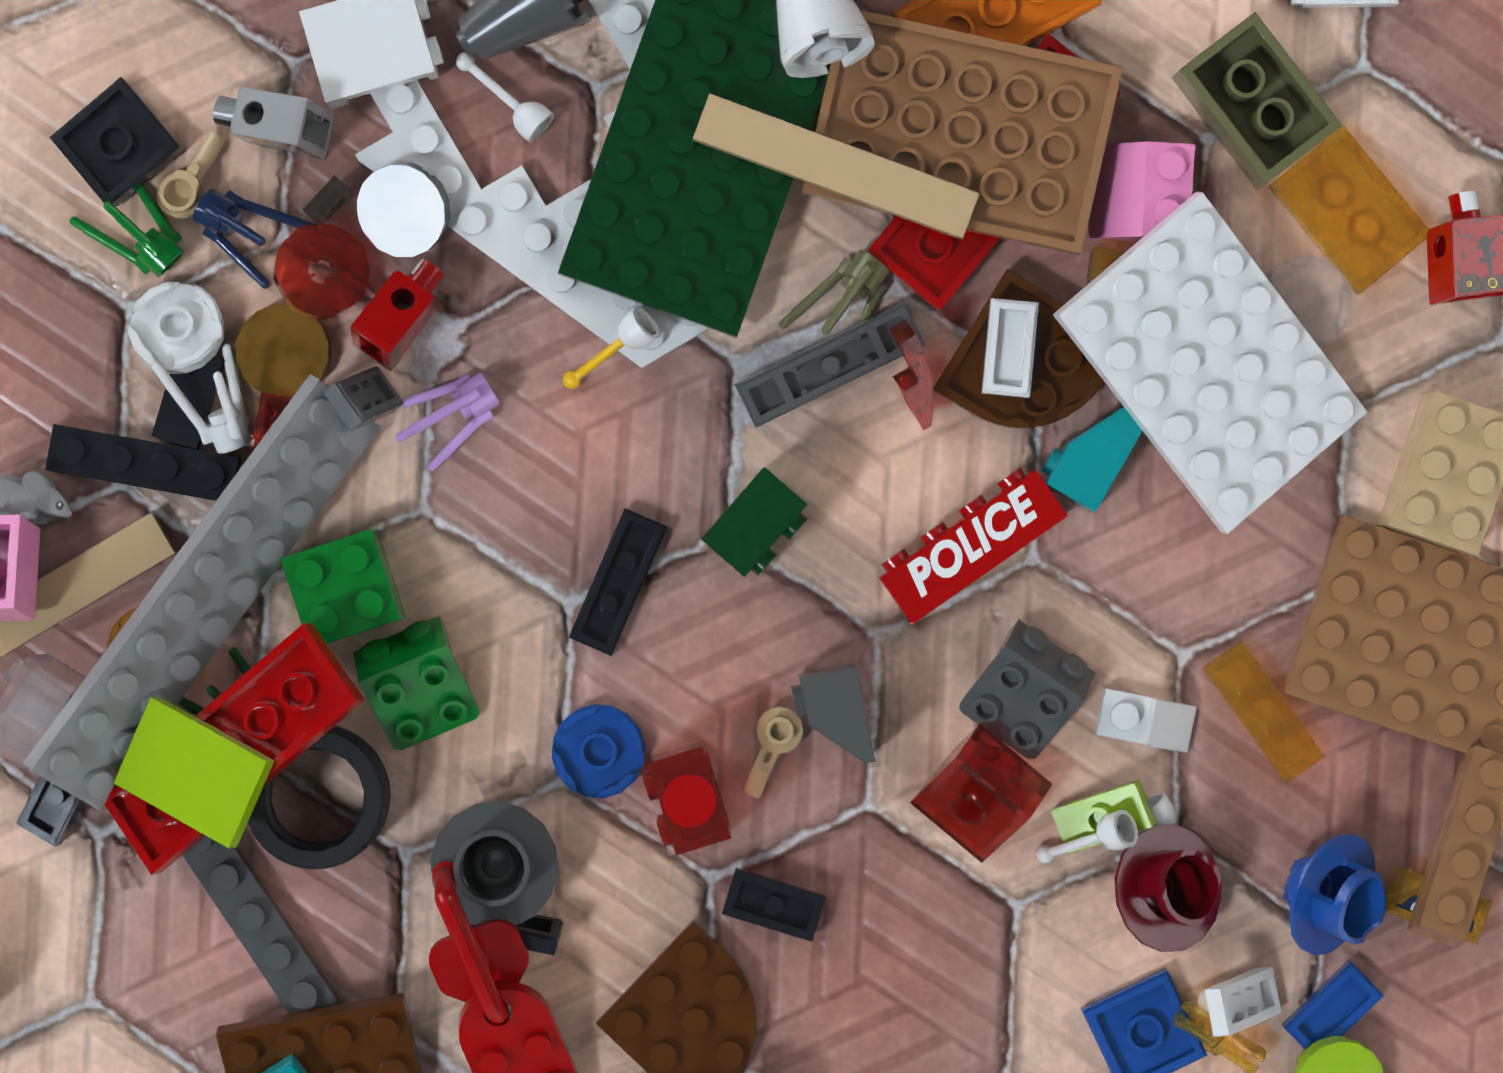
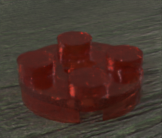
[273,223,370,320]

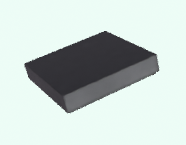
[49,77,183,207]

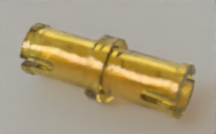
[1174,1000,1266,1073]

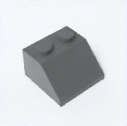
[791,663,875,763]

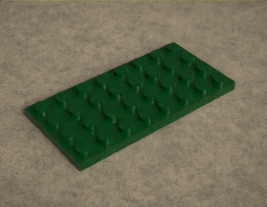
[558,0,857,338]

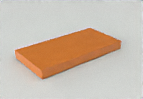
[891,0,1102,47]

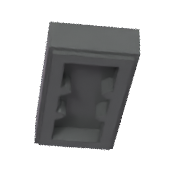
[323,366,403,431]

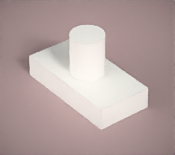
[1198,967,1282,1037]

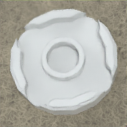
[128,281,224,374]

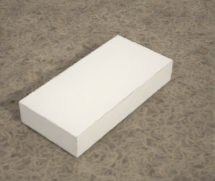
[981,298,1039,398]

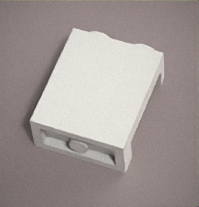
[299,0,444,109]

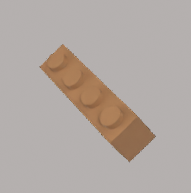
[1407,745,1503,946]

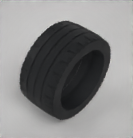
[248,726,391,869]

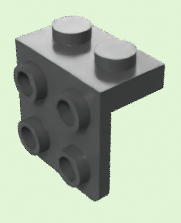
[959,619,1095,759]

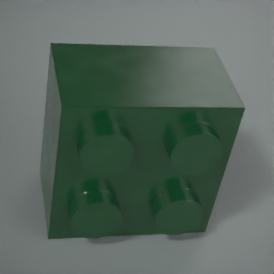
[701,467,808,577]

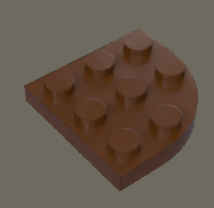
[932,268,1104,429]
[596,919,756,1073]

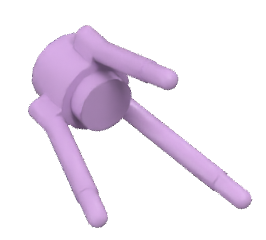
[395,372,500,471]

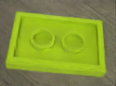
[114,696,275,849]

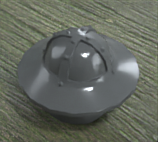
[430,801,559,926]

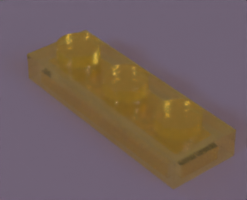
[1202,641,1325,784]

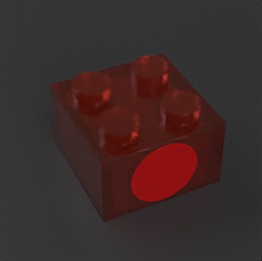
[642,740,732,856]

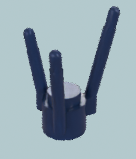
[193,189,318,289]

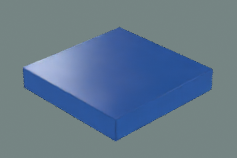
[1080,968,1208,1073]

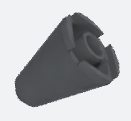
[456,0,592,60]

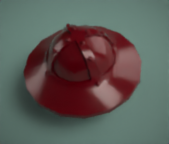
[1114,824,1222,952]

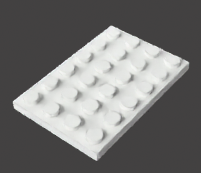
[1053,192,1367,534]

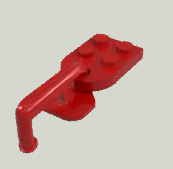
[429,861,578,1073]

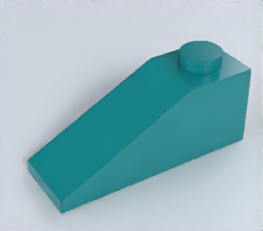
[1041,406,1142,513]

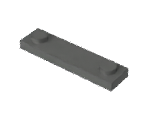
[734,301,925,428]

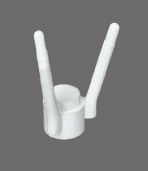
[151,343,253,454]

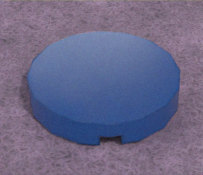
[552,704,645,798]

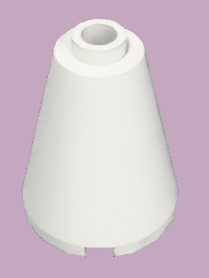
[776,0,875,78]

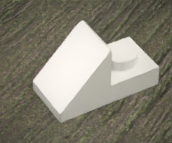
[1094,688,1197,753]

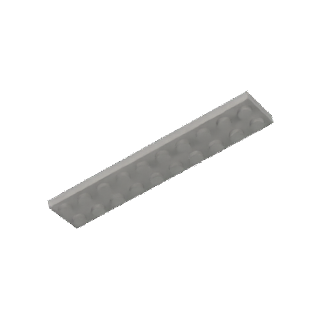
[23,374,381,810]

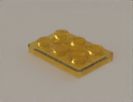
[1268,125,1429,295]

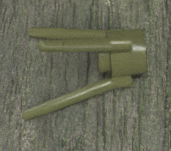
[779,250,889,334]

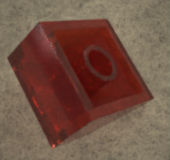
[910,723,1052,863]

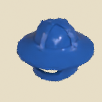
[1283,833,1387,956]

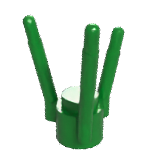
[69,185,184,278]

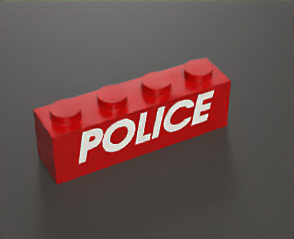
[878,468,1068,625]

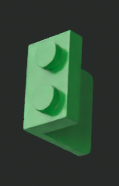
[353,616,479,750]

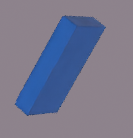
[1281,960,1384,1049]

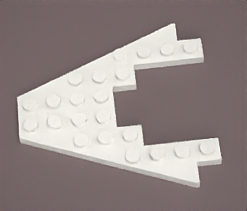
[355,0,709,369]

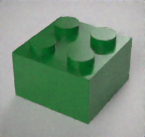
[280,529,407,644]

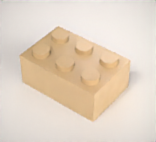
[1377,390,1503,556]

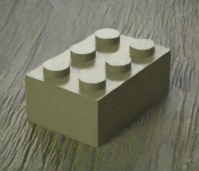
[1172,12,1342,190]

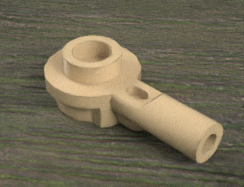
[157,131,226,219]
[742,707,803,799]

